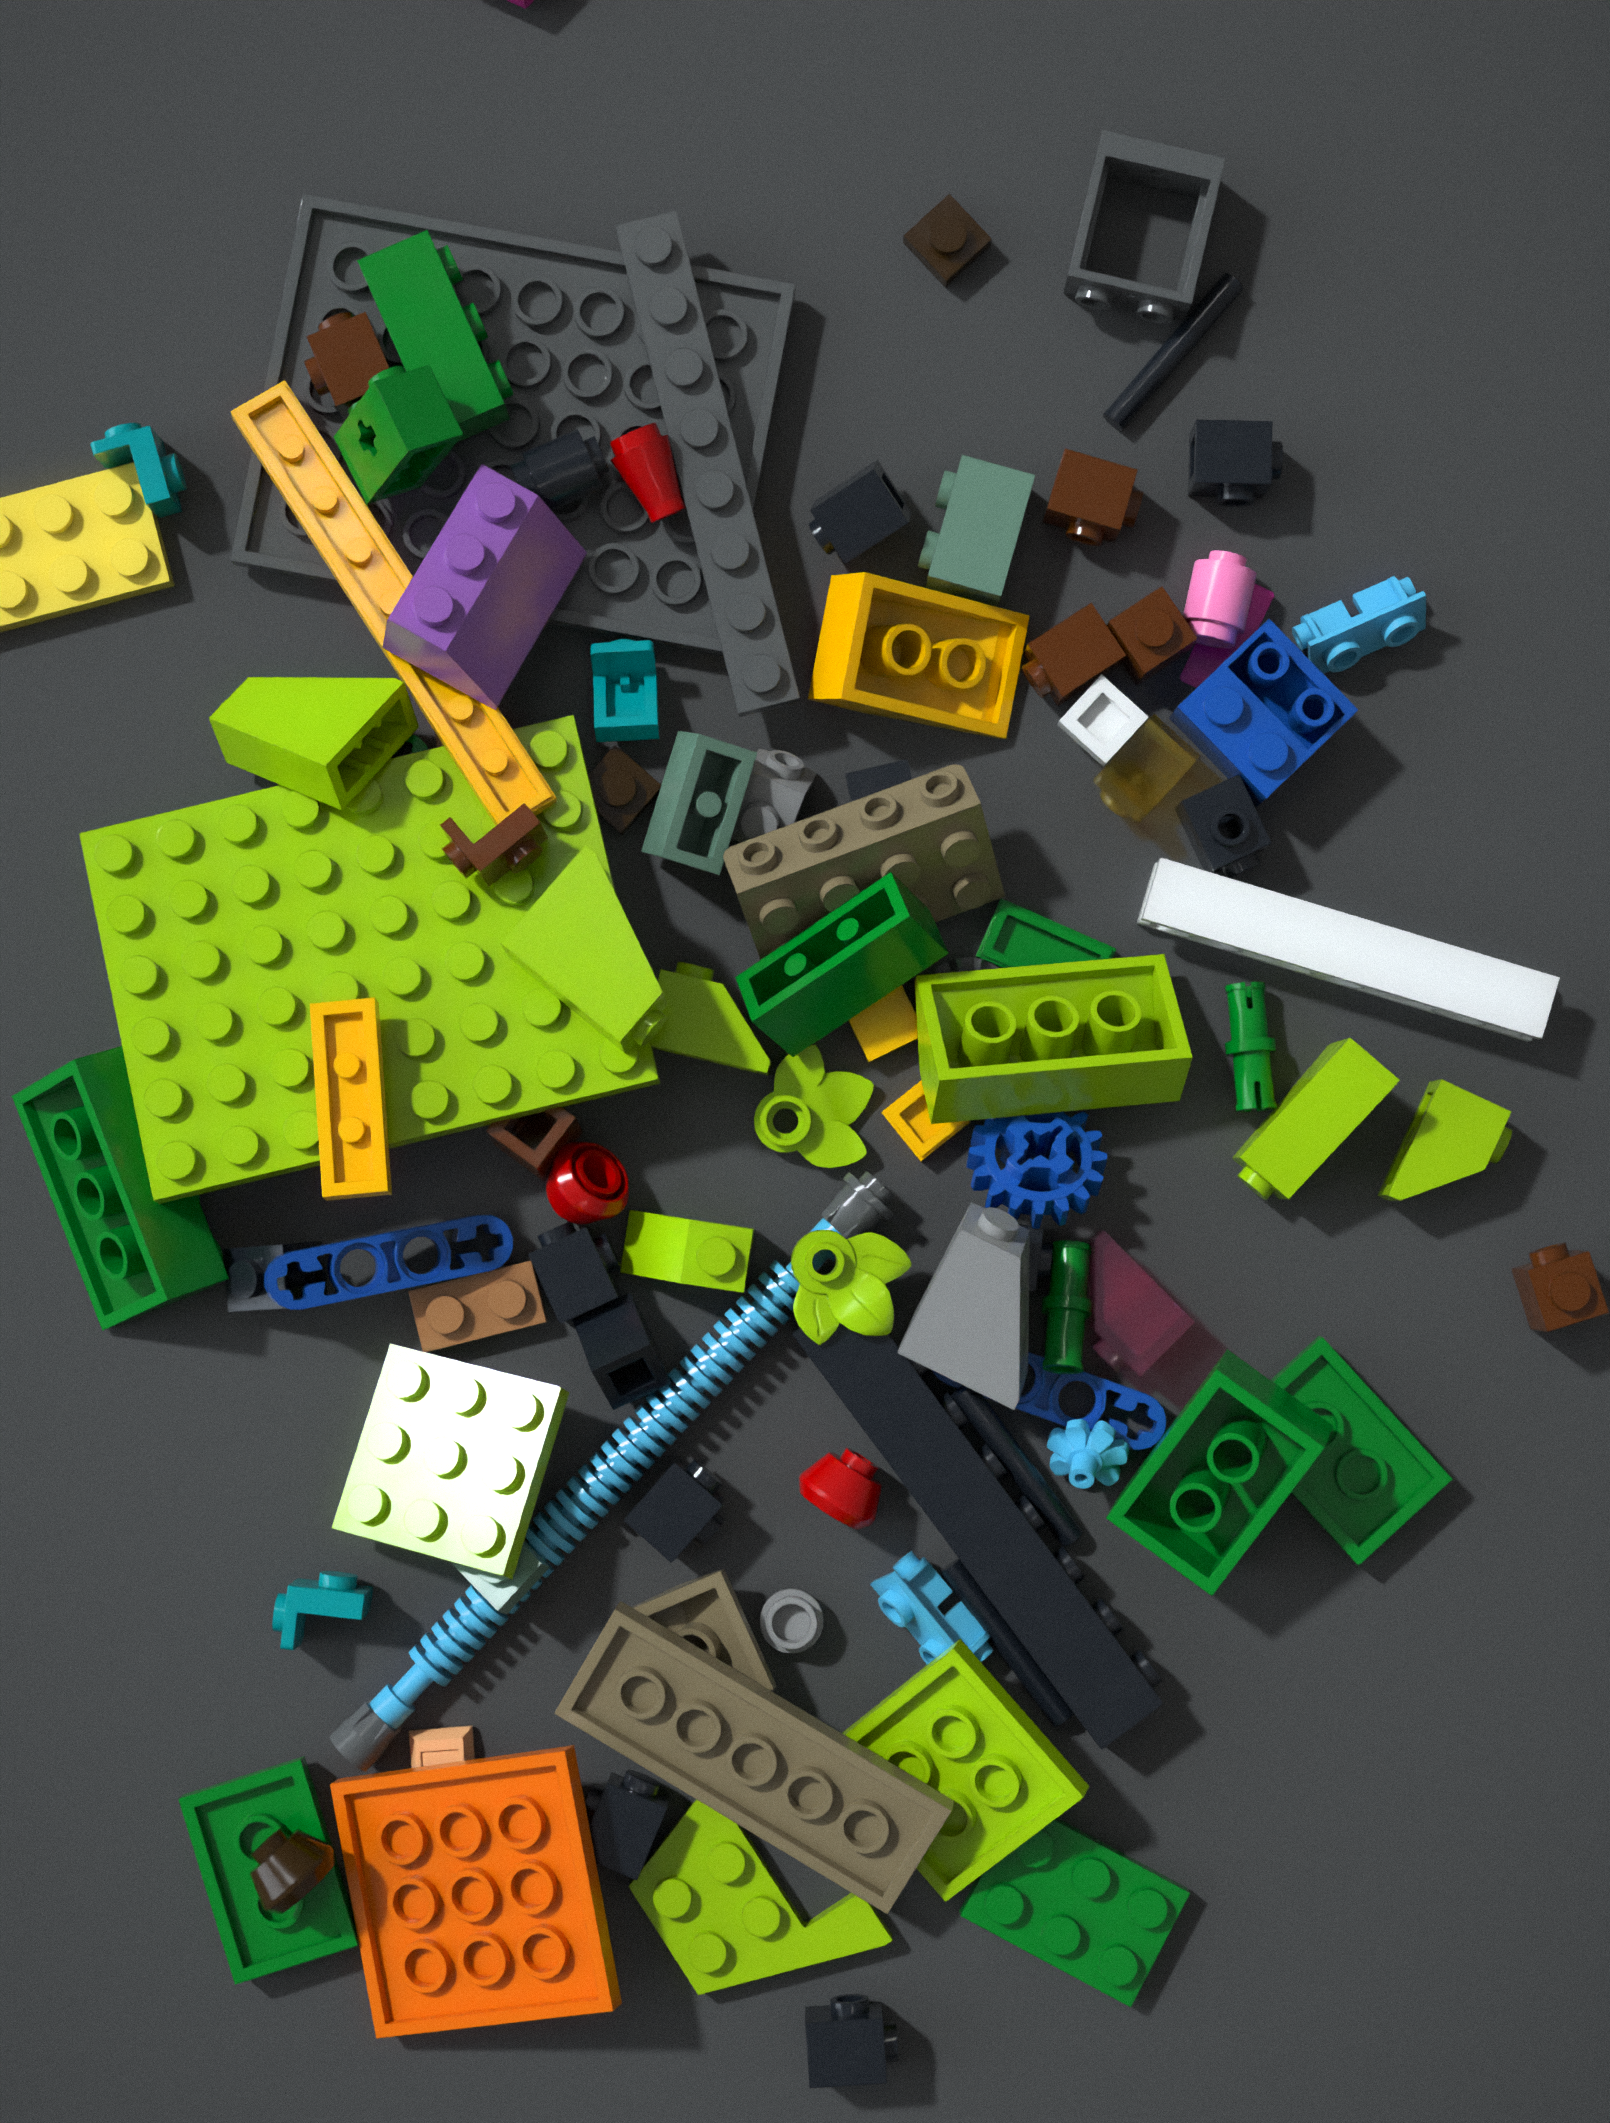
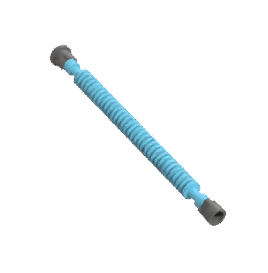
[330,1171,895,1771]

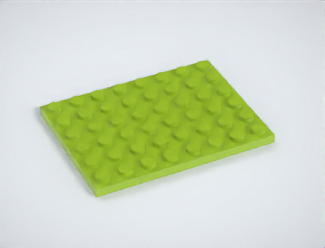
[79,715,661,1204]

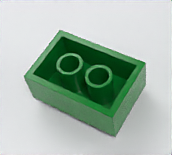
[1106,1349,1333,1596]

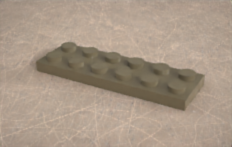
[554,1601,954,1914]

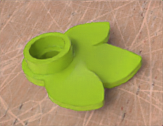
[754,1045,874,1168]
[791,1229,912,1345]

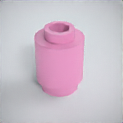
[1183,550,1257,648]

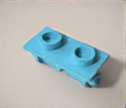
[1292,576,1426,674]
[870,1551,994,1665]

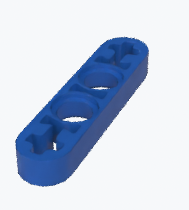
[264,1215,513,1310]
[932,1352,1167,1450]

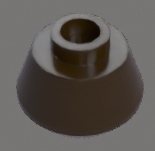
[250,1828,335,1914]

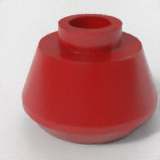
[546,1142,629,1225]
[799,1447,882,1530]

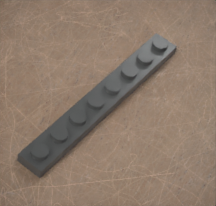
[615,210,800,717]

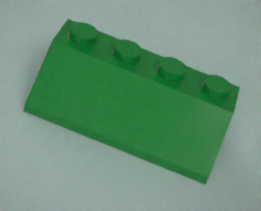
[12,1046,229,1331]

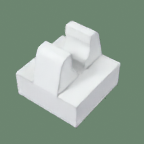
[1057,674,1148,767]

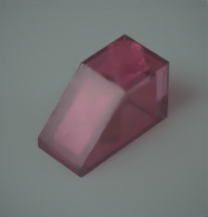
[1090,1230,1195,1377]

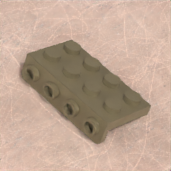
[723,764,1005,960]

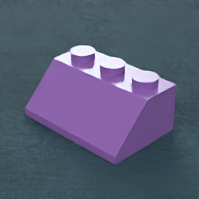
[382,464,587,710]

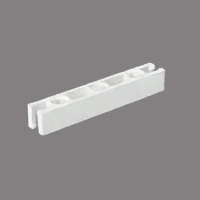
[1137,858,1560,1042]

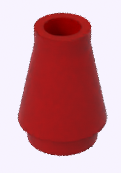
[610,422,686,523]

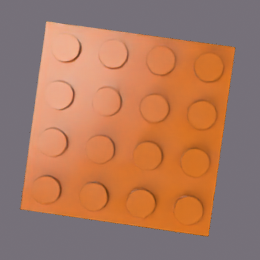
[330,1745,622,2039]

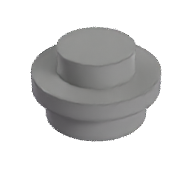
[760,1588,823,1653]

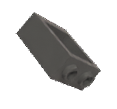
[1063,129,1226,325]

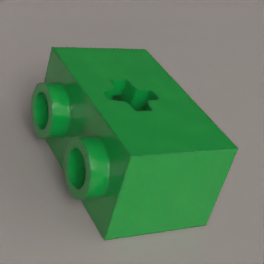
[334,365,463,505]

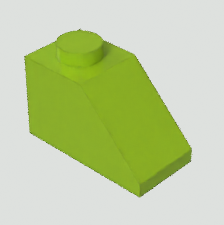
[651,962,771,1076]
[1377,1079,1512,1201]
[620,1210,755,1293]

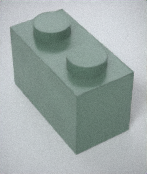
[918,455,1035,607]
[641,731,757,875]

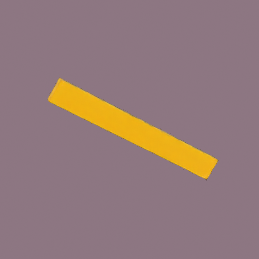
[230,380,557,826]

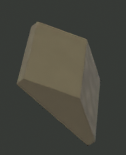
[632,1569,777,1691]

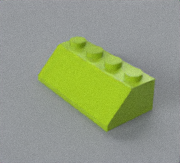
[915,954,1193,1124]

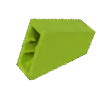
[209,677,419,810]
[500,845,667,1054]
[1232,1038,1400,1200]

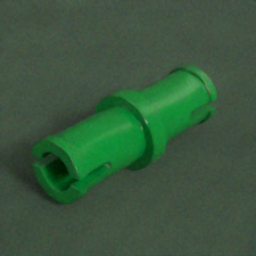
[1225,982,1277,1113]
[1041,1240,1093,1374]

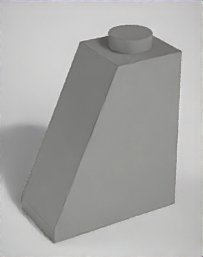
[897,1202,1030,1410]

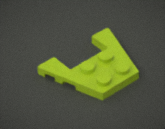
[629,1799,893,1995]

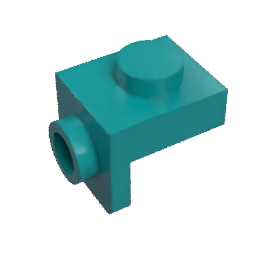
[90,423,187,518]
[590,639,659,742]
[272,1571,373,1651]

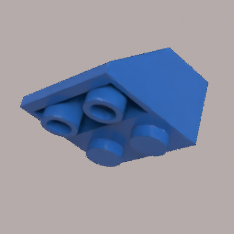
[1169,619,1358,808]

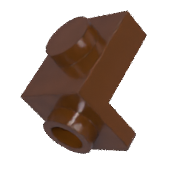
[440,803,548,887]

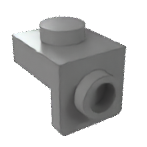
[731,749,816,842]

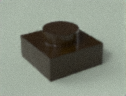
[903,194,992,288]
[589,745,661,836]

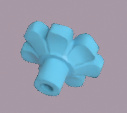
[1047,1419,1129,1489]

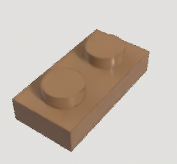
[408,1261,548,1352]

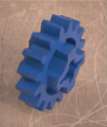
[966,1111,1107,1229]

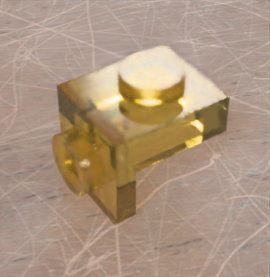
[1093,714,1201,823]

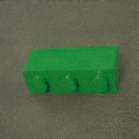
[357,230,514,442]
[735,872,949,1057]

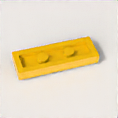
[310,997,392,1201]

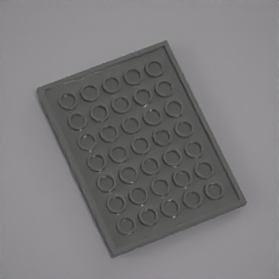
[230,193,796,656]

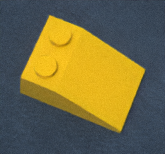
[808,572,1030,739]

